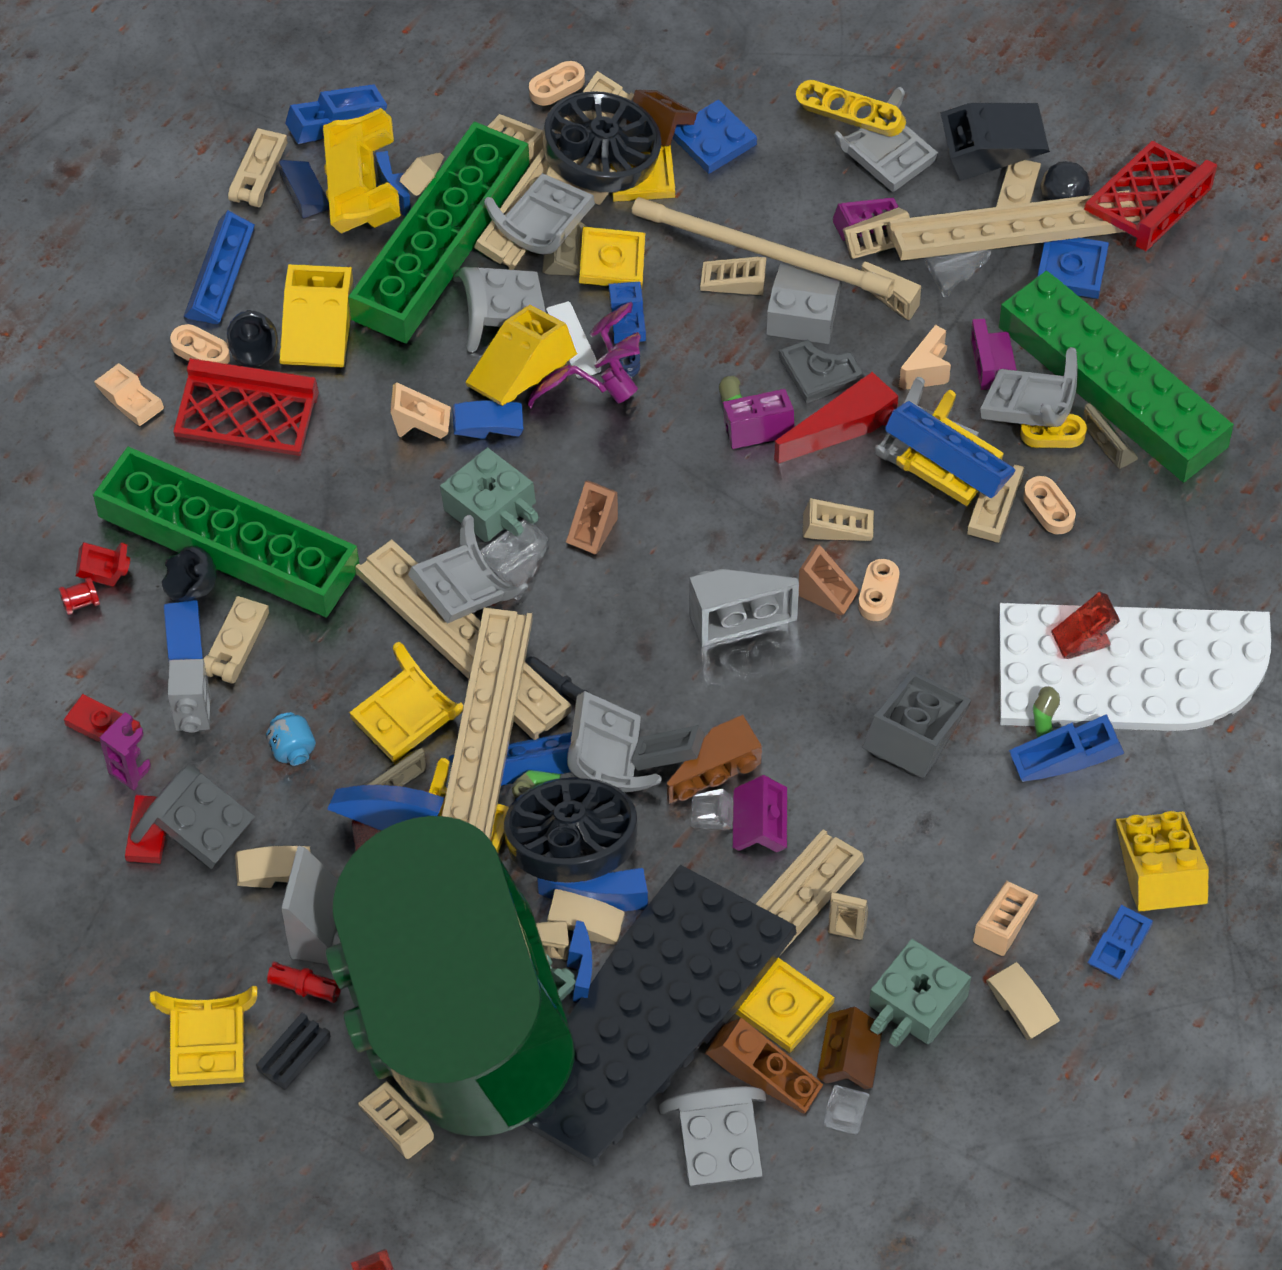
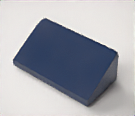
[278,160,329,218]

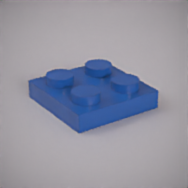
[672,99,757,174]
[1037,238,1109,299]

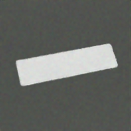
[546,301,601,379]

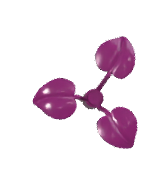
[528,302,641,409]

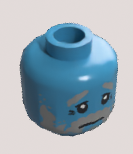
[265,712,316,766]

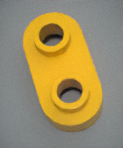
[1020,414,1087,448]

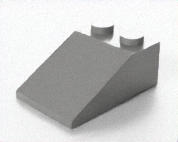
[766,262,842,344]
[689,569,799,646]
[281,846,341,965]

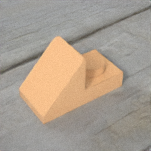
[899,325,951,390]
[390,382,451,439]

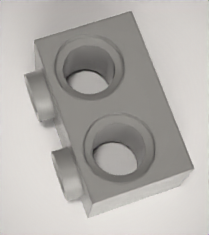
[168,659,211,733]

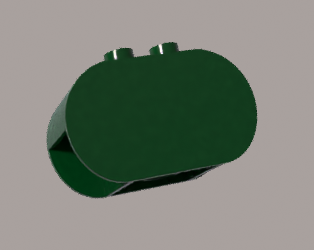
[325,816,575,1136]

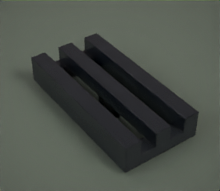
[256,1012,331,1089]

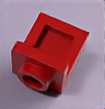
[75,542,130,587]

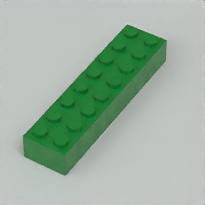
[348,121,530,343]
[999,270,1234,483]
[93,446,359,618]

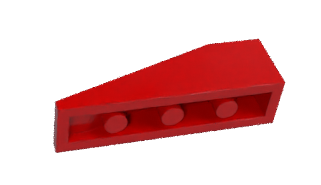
[774,372,898,464]

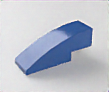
[285,84,387,144]
[1009,714,1124,782]
[327,785,444,831]
[537,868,648,911]

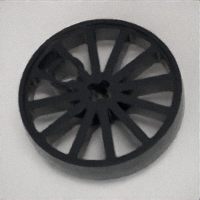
[543,91,661,192]
[504,777,638,883]

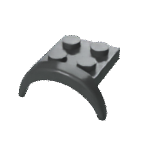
[130,764,255,869]

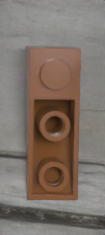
[667,715,762,804]
[705,1017,824,1114]

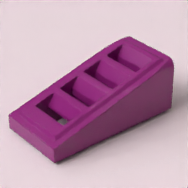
[833,197,899,241]

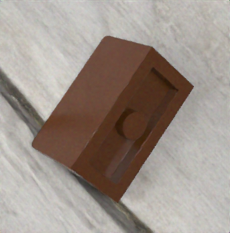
[626,90,697,146]
[817,1006,882,1090]

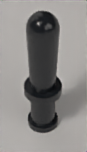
[525,656,589,701]

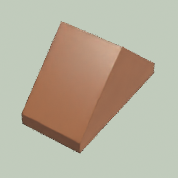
[566,480,618,554]
[799,545,859,615]

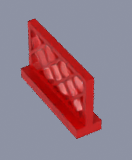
[1084,141,1217,252]
[173,358,319,456]

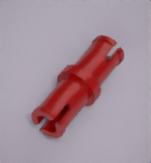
[267,961,341,1003]

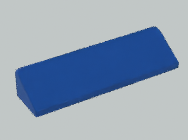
[183,210,255,324]
[885,401,1016,498]
[449,732,572,786]

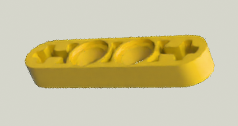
[796,80,906,137]

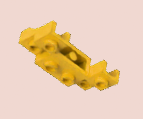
[323,108,401,234]

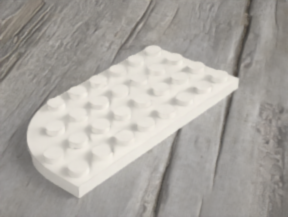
[999,603,1271,731]

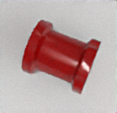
[58,577,100,615]

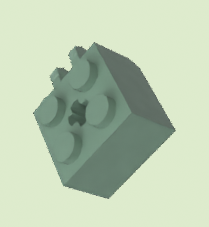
[440,447,539,542]
[869,939,971,1047]

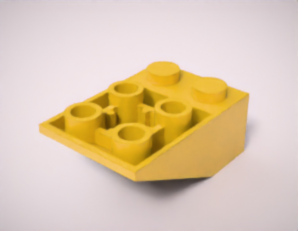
[280,264,354,367]
[466,304,577,406]
[1116,811,1209,912]

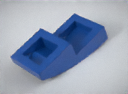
[375,151,411,217]
[609,282,646,343]
[452,401,524,439]
[164,600,203,660]
[1088,905,1153,980]
[567,920,592,1002]

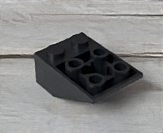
[940,103,1050,181]

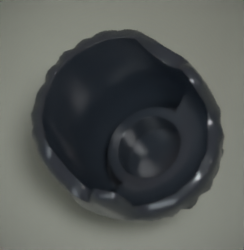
[1040,161,1090,200]
[227,310,278,367]
[161,546,217,602]

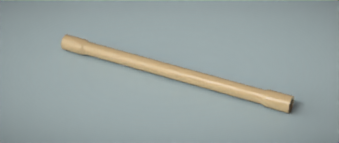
[632,197,895,298]

